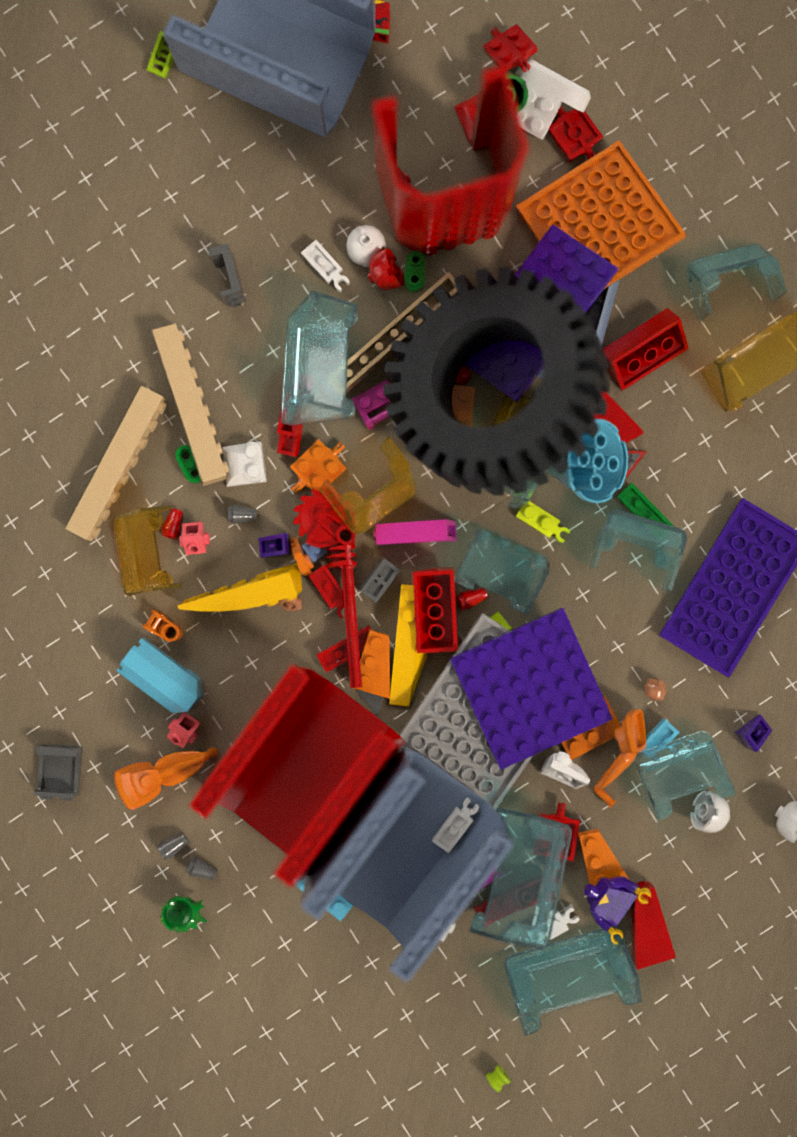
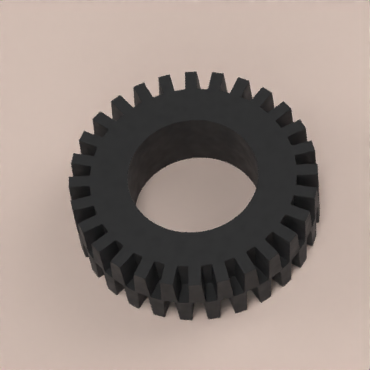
[383,267,610,496]

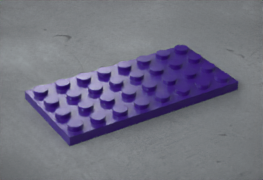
[465,224,618,403]
[658,498,797,678]

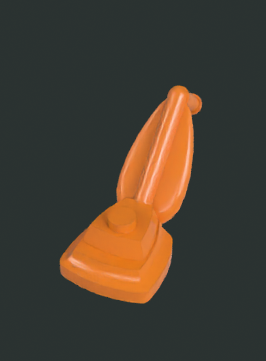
[593,709,647,809]
[114,747,218,810]

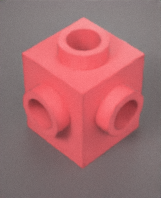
[179,521,210,555]
[167,712,200,748]

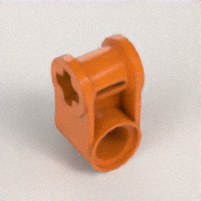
[142,609,183,642]

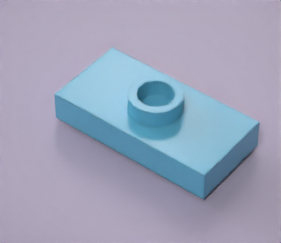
[641,717,680,761]

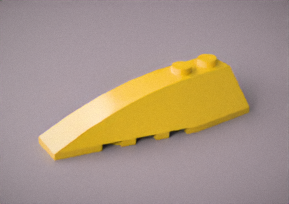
[178,563,302,612]
[389,584,428,707]

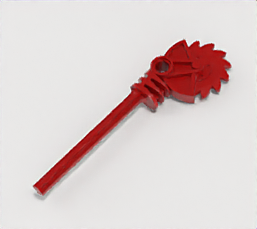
[293,488,362,688]

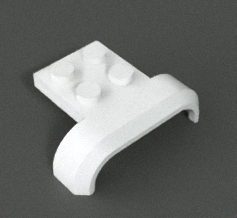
[515,58,591,140]

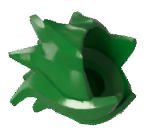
[160,896,207,933]

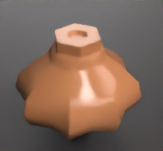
[279,596,302,612]
[643,678,667,701]

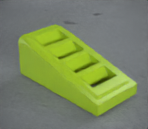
[146,31,174,79]

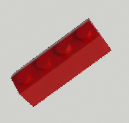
[602,308,689,391]
[413,567,458,653]

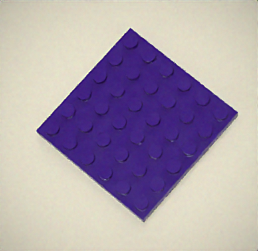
[450,607,613,770]

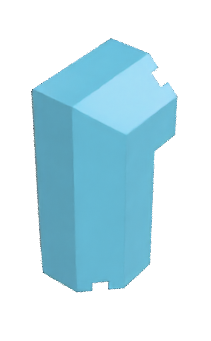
[117,638,204,713]

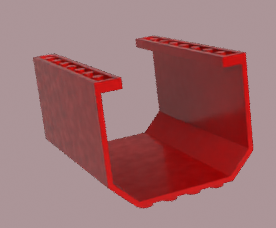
[372,66,529,256]
[188,664,406,888]

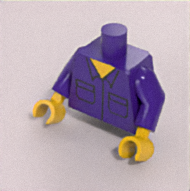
[584,876,651,944]

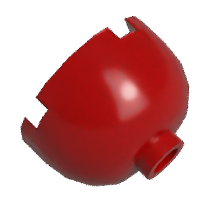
[368,248,405,291]

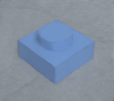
[302,544,328,562]

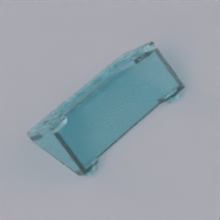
[281,291,358,425]
[470,807,572,950]
[504,926,642,1036]

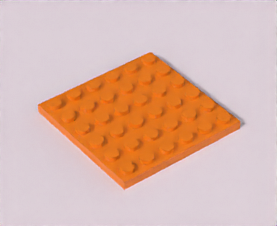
[516,140,686,289]

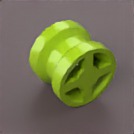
[486,1064,511,1092]

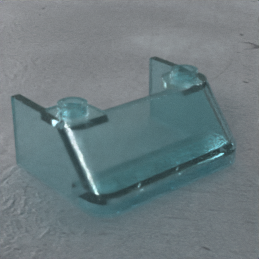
[686,243,787,321]
[588,510,687,591]

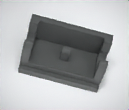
[357,557,400,603]

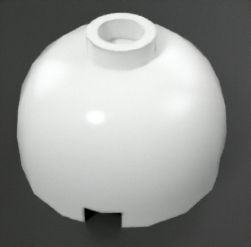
[346,225,386,267]
[690,790,730,833]
[775,801,797,844]

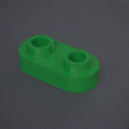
[405,251,426,292]
[175,445,201,484]

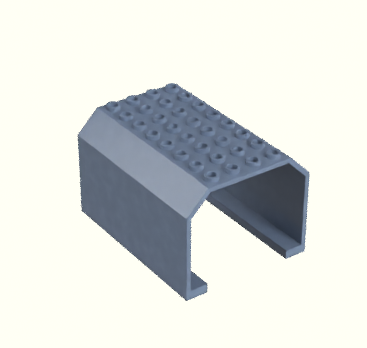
[163,0,376,138]
[301,746,513,983]

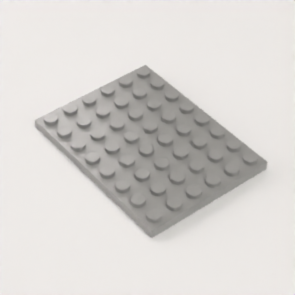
[398,613,532,810]

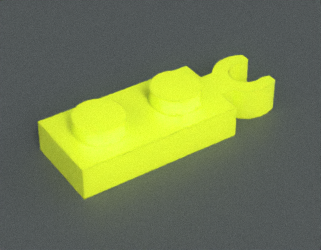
[515,499,570,543]

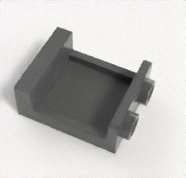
[208,243,246,307]
[33,744,83,801]

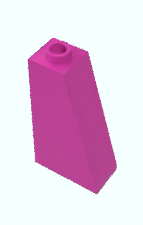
[373,519,457,545]

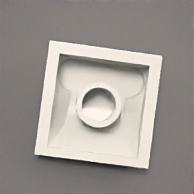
[222,442,267,487]
[540,751,590,789]

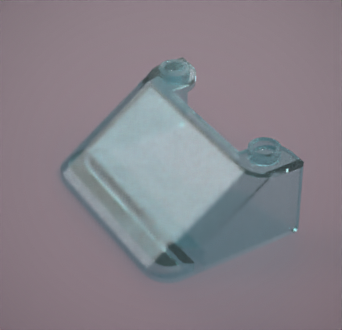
[635,731,736,821]

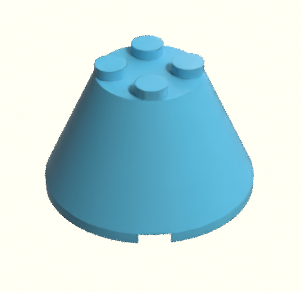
[548,419,628,503]

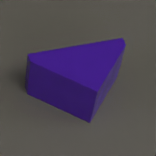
[258,533,292,558]
[735,714,772,752]

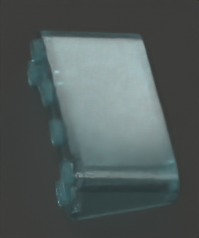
[454,528,550,614]

